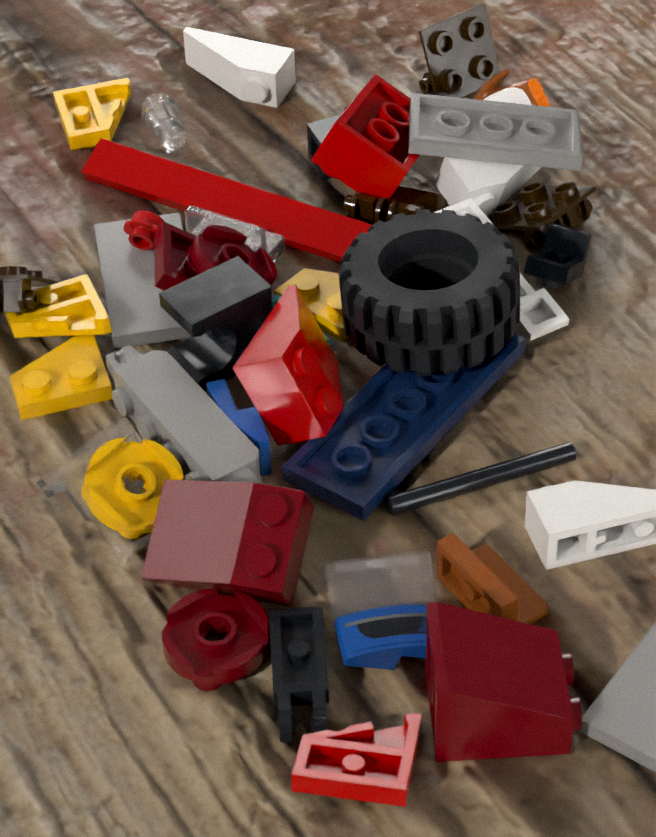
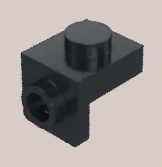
[524,223,592,288]

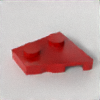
[291,713,422,807]

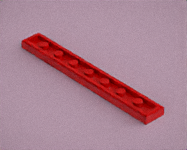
[81,138,372,263]

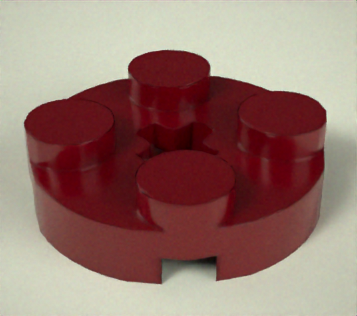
[188,225,277,286]
[162,588,270,691]

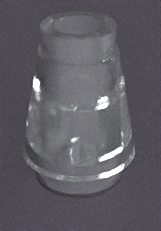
[141,93,187,153]

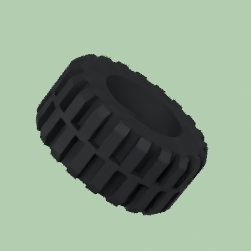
[339,209,520,376]

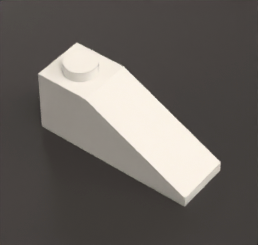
[183,27,296,108]
[435,157,541,215]
[525,480,656,570]

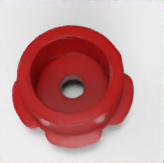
[124,210,165,250]

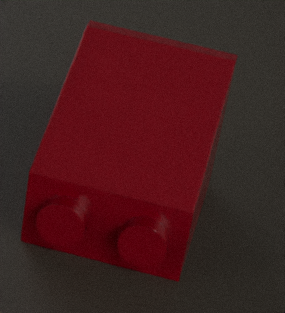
[425,602,582,762]

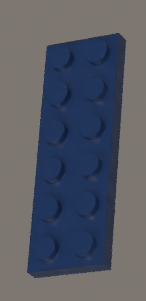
[282,333,526,521]

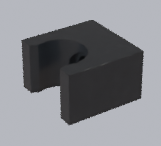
[159,256,273,392]

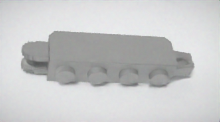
[105,345,262,484]

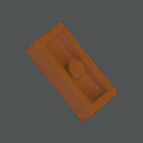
[436,532,548,624]

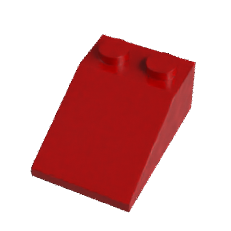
[311,74,420,205]
[233,284,343,446]

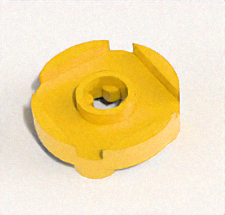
[81,437,184,539]

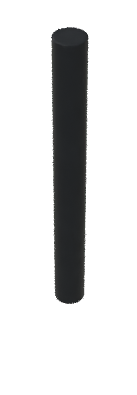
[386,442,576,516]

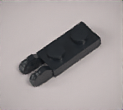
[269,606,329,742]

